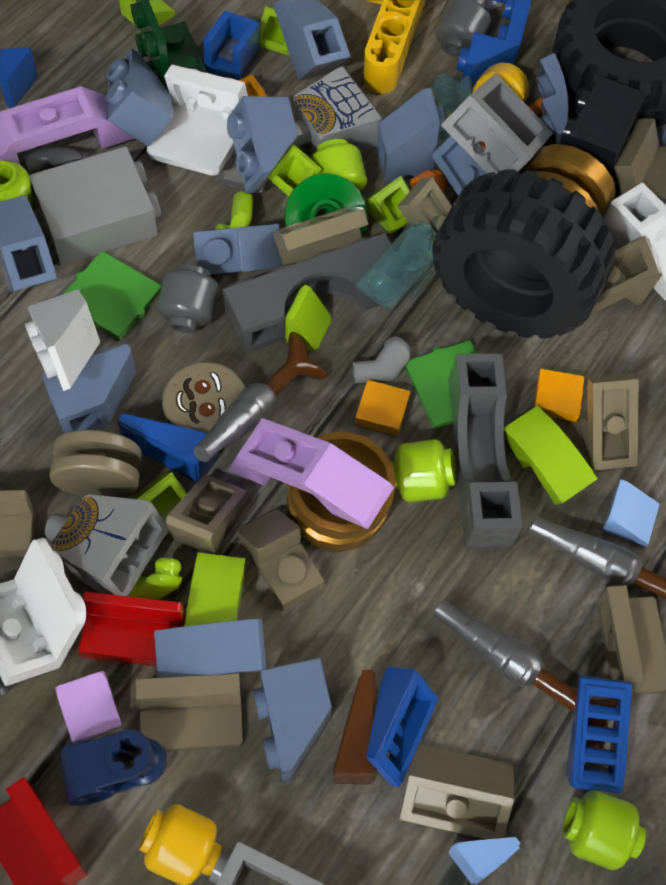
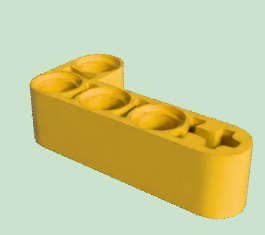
[363,0,426,94]

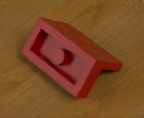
[78,592,185,667]
[0,777,88,885]

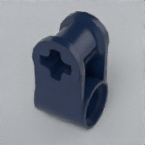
[60,729,167,806]

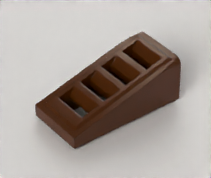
[333,670,377,784]

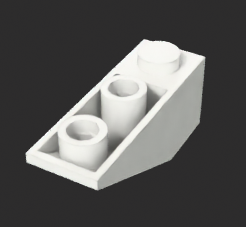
[602,182,666,301]
[25,289,100,391]

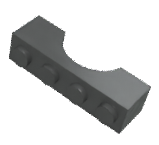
[223,233,407,354]
[448,353,523,548]

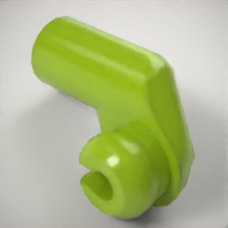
[215,191,254,230]
[128,558,182,600]

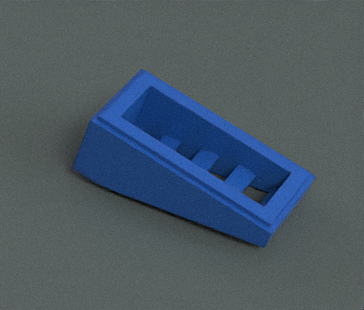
[118,413,219,483]
[366,667,438,787]
[566,675,632,794]

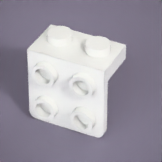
[147,65,248,176]
[0,538,86,686]

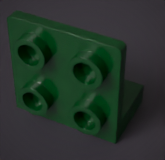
[130,0,207,92]

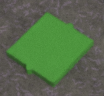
[64,251,162,341]
[404,340,477,430]

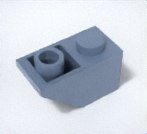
[273,0,351,80]
[106,48,173,146]
[377,88,445,182]
[227,96,298,193]
[0,195,58,292]
[41,343,136,434]
[253,658,332,783]

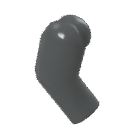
[24,146,84,174]

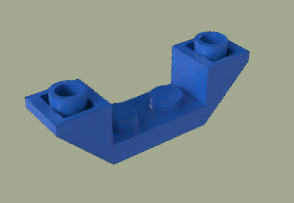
[456,0,531,90]

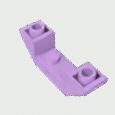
[0,86,135,164]
[229,418,394,529]

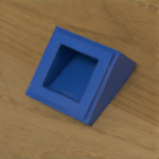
[0,48,37,108]

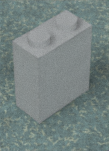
[29,146,161,266]

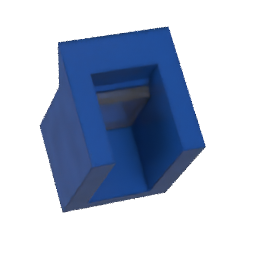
[204,10,260,81]

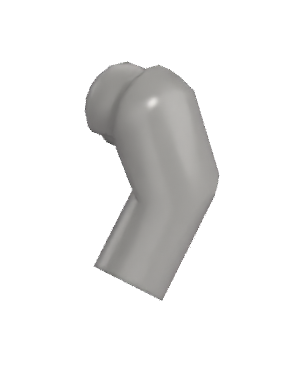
[352,336,411,384]

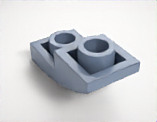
[535,53,568,145]
[154,619,267,678]

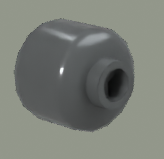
[434,0,491,57]
[158,264,219,333]

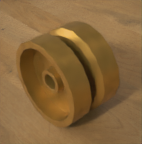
[522,144,616,218]
[286,431,396,552]

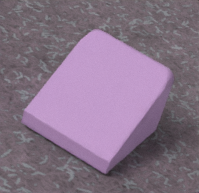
[55,671,122,743]

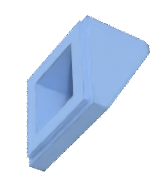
[602,479,660,547]
[449,837,521,885]

